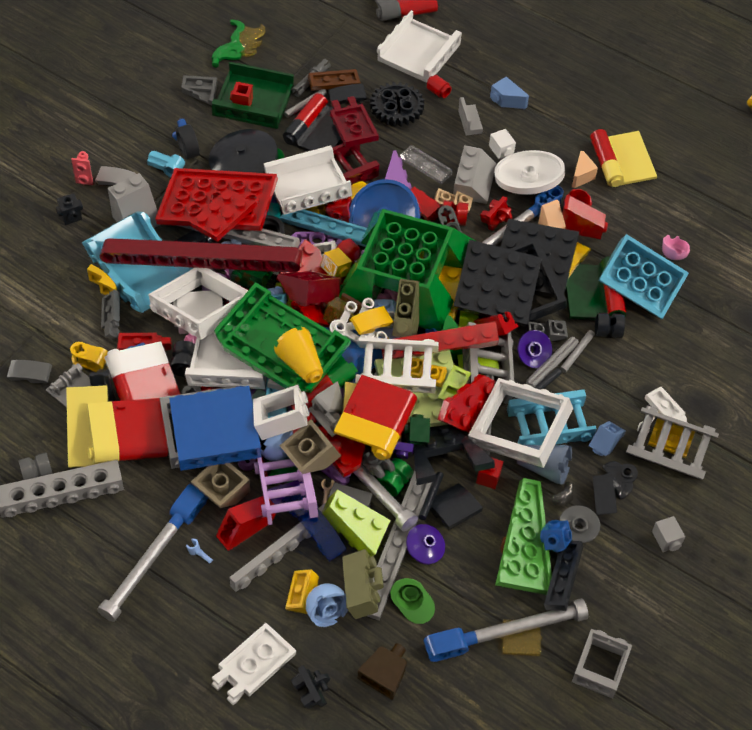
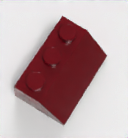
[277,271,341,306]

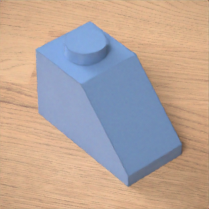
[490,77,529,109]
[589,421,626,456]

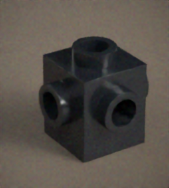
[55,193,83,225]

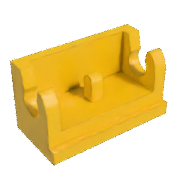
[648,418,695,458]

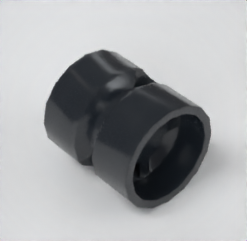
[595,312,625,338]
[170,341,195,377]

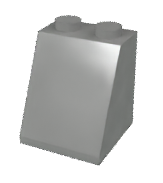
[108,173,161,228]

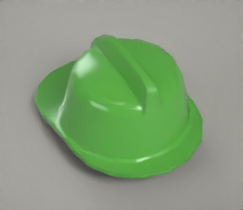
[390,578,435,624]

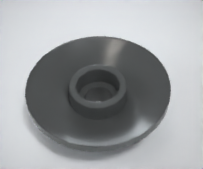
[559,506,600,543]

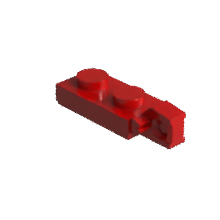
[117,333,172,351]

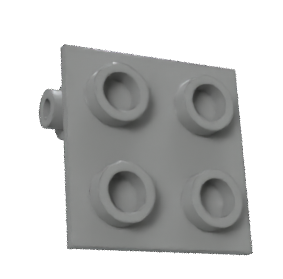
[46,363,91,407]

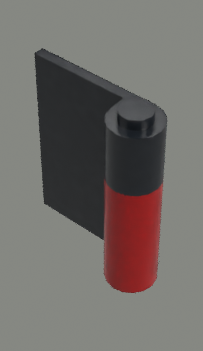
[283,93,342,151]

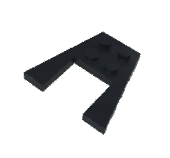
[414,425,495,486]

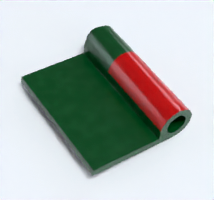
[566,256,626,320]

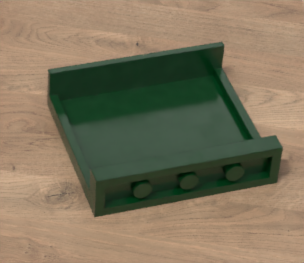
[211,62,294,129]

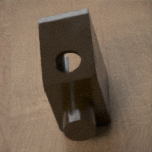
[357,643,407,700]

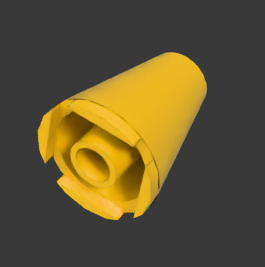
[274,327,323,383]

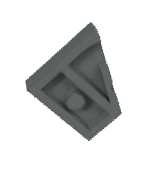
[181,75,217,106]

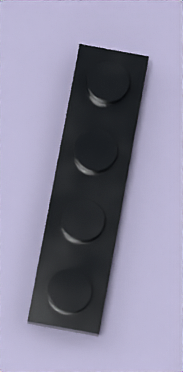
[544,541,584,611]

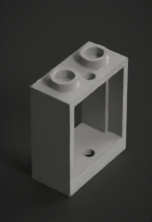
[572,629,632,699]

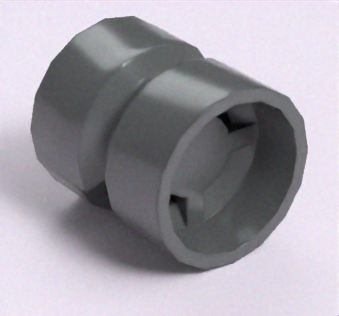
[18,452,53,480]

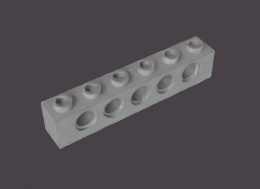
[0,459,124,518]

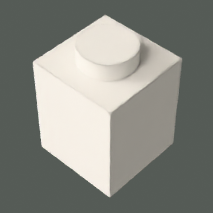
[489,129,516,159]

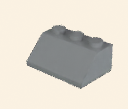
[453,145,496,204]

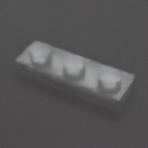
[401,145,452,185]

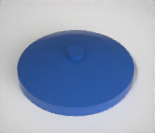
[349,179,420,228]

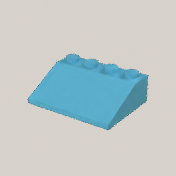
[599,234,689,319]

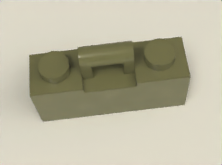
[342,549,384,619]

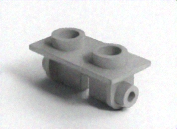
[309,398,341,438]

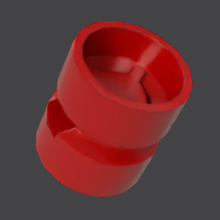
[442,200,469,226]

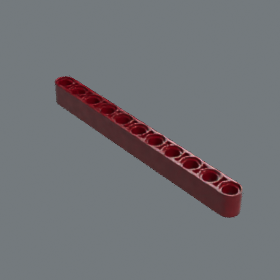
[100,238,303,273]

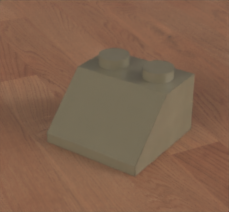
[280,419,341,474]
[191,463,250,508]

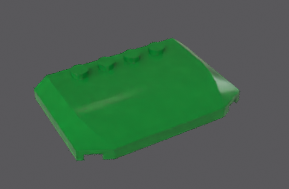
[214,282,351,393]

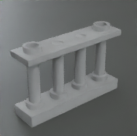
[463,322,514,404]
[626,405,719,480]

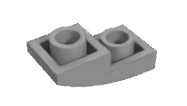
[95,166,136,185]

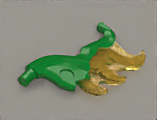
[212,19,265,68]

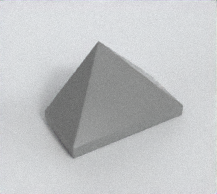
[315,381,343,413]

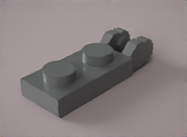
[362,448,395,479]

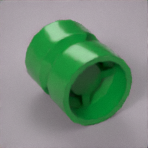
[376,458,413,496]

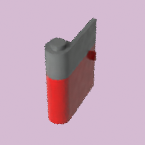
[375,0,438,21]

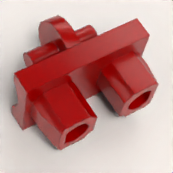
[480,196,512,230]

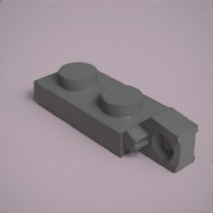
[101,290,120,341]

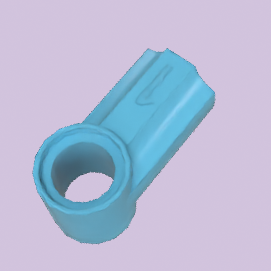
[147,151,185,177]

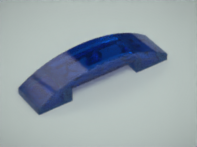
[281,494,346,562]

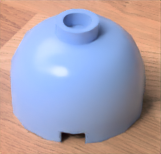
[261,430,293,462]
[306,583,348,627]

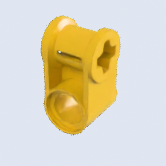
[70,342,108,372]

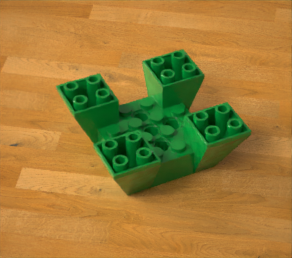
[335,209,476,331]

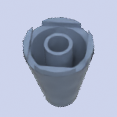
[515,445,572,484]

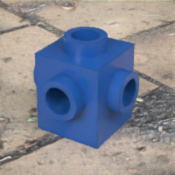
[540,520,572,552]

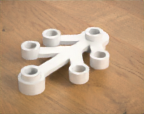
[329,298,395,347]

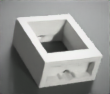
[253,385,309,440]

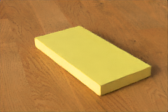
[66,386,108,468]

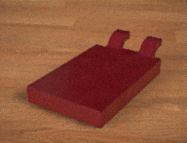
[330,96,379,147]

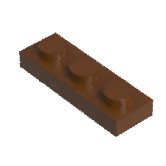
[308,69,360,91]

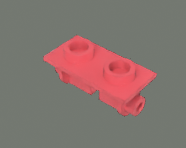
[71,151,94,185]

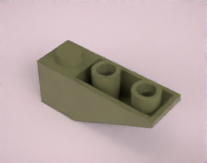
[392,279,419,337]

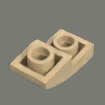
[434,188,473,213]

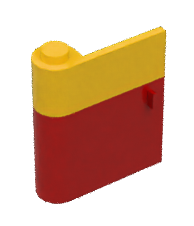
[334,375,417,460]

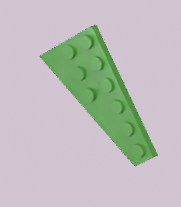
[495,478,552,595]

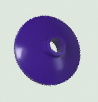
[517,330,552,368]
[406,524,445,564]

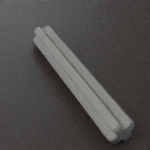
[526,337,579,388]

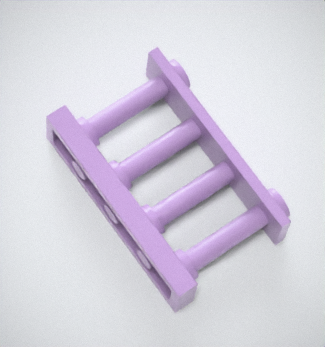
[254,457,318,525]

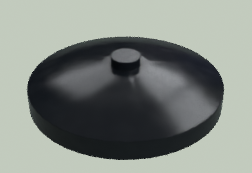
[209,129,278,173]

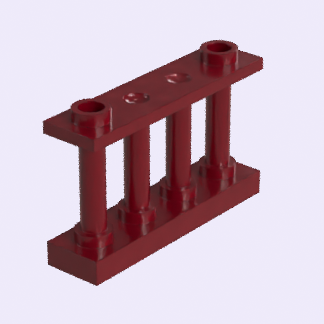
[333,143,380,185]

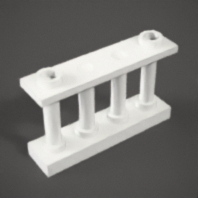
[355,335,439,393]

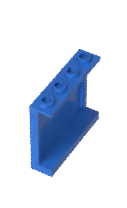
[169,386,262,471]

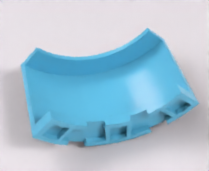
[82,211,193,313]

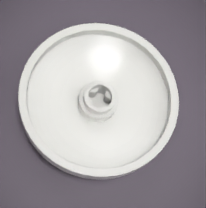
[494,150,565,194]

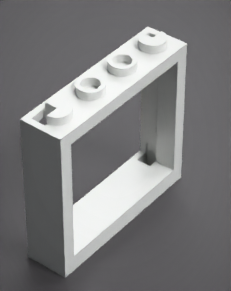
[149,268,248,340]
[468,378,573,468]

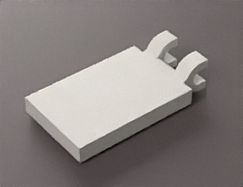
[212,623,296,705]

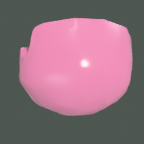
[662,235,690,260]

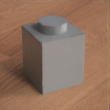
[652,516,685,552]

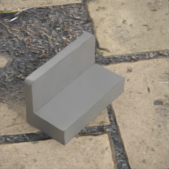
[458,97,483,135]

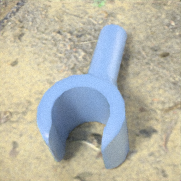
[186,539,213,564]

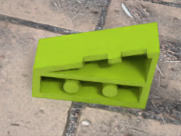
[321,489,390,556]

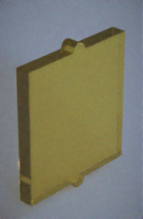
[501,619,543,656]

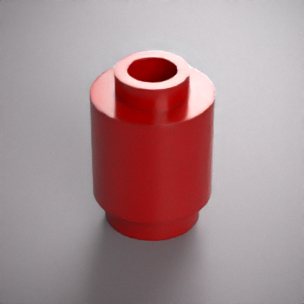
[427,75,452,98]

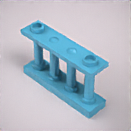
[507,390,597,445]

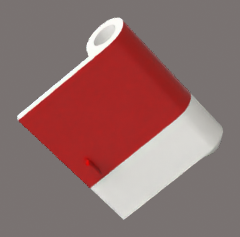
[105,342,180,401]

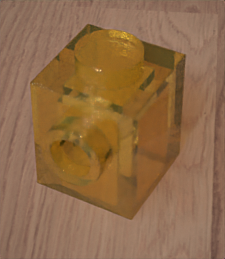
[323,297,355,329]

